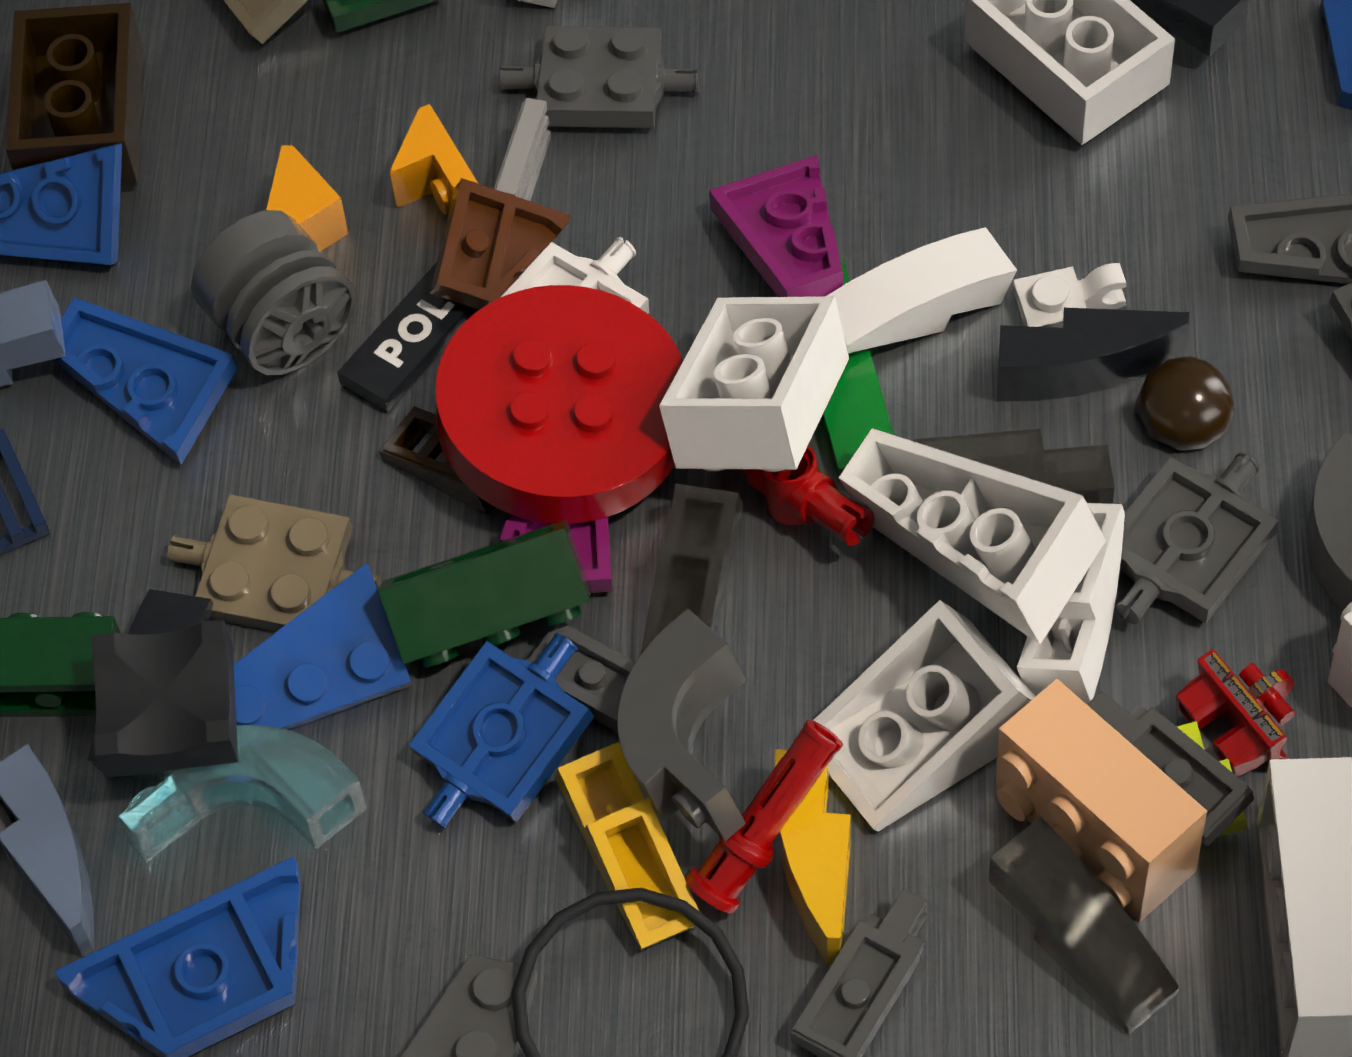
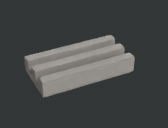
[494,98,551,201]

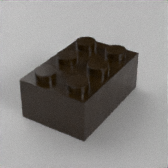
[6,3,143,186]

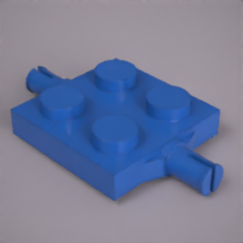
[408,632,594,829]

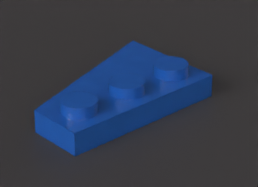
[53,297,238,465]
[234,563,411,748]

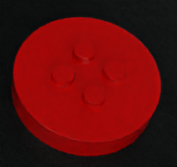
[436,285,683,524]

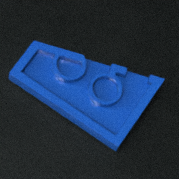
[0,143,122,265]

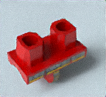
[1175,649,1295,777]

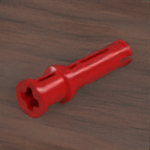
[685,720,843,913]

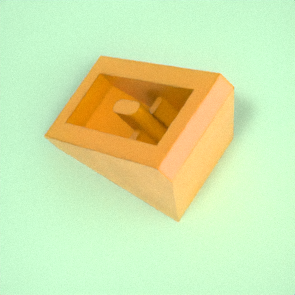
[266,145,349,252]

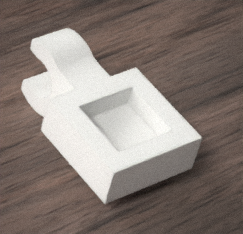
[1014,263,1126,328]

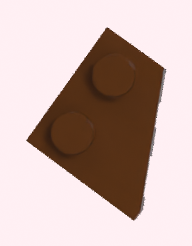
[430,178,570,310]

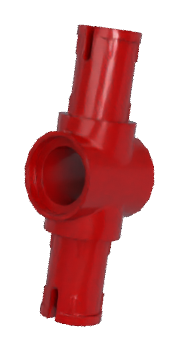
[737,446,874,546]

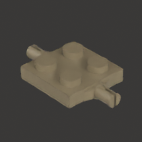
[167,494,381,633]

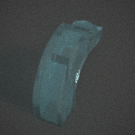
[119,725,367,863]

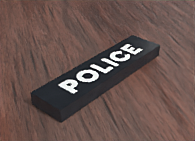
[337,262,479,412]

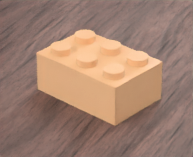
[995,679,1207,923]

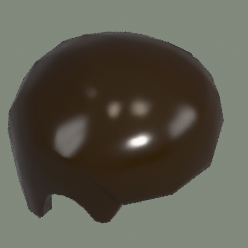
[1134,356,1235,451]

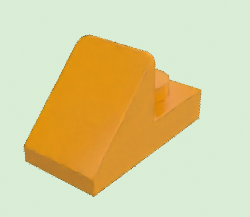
[390,104,478,214]

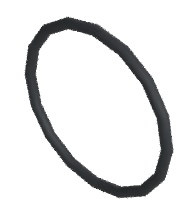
[512,888,749,1057]

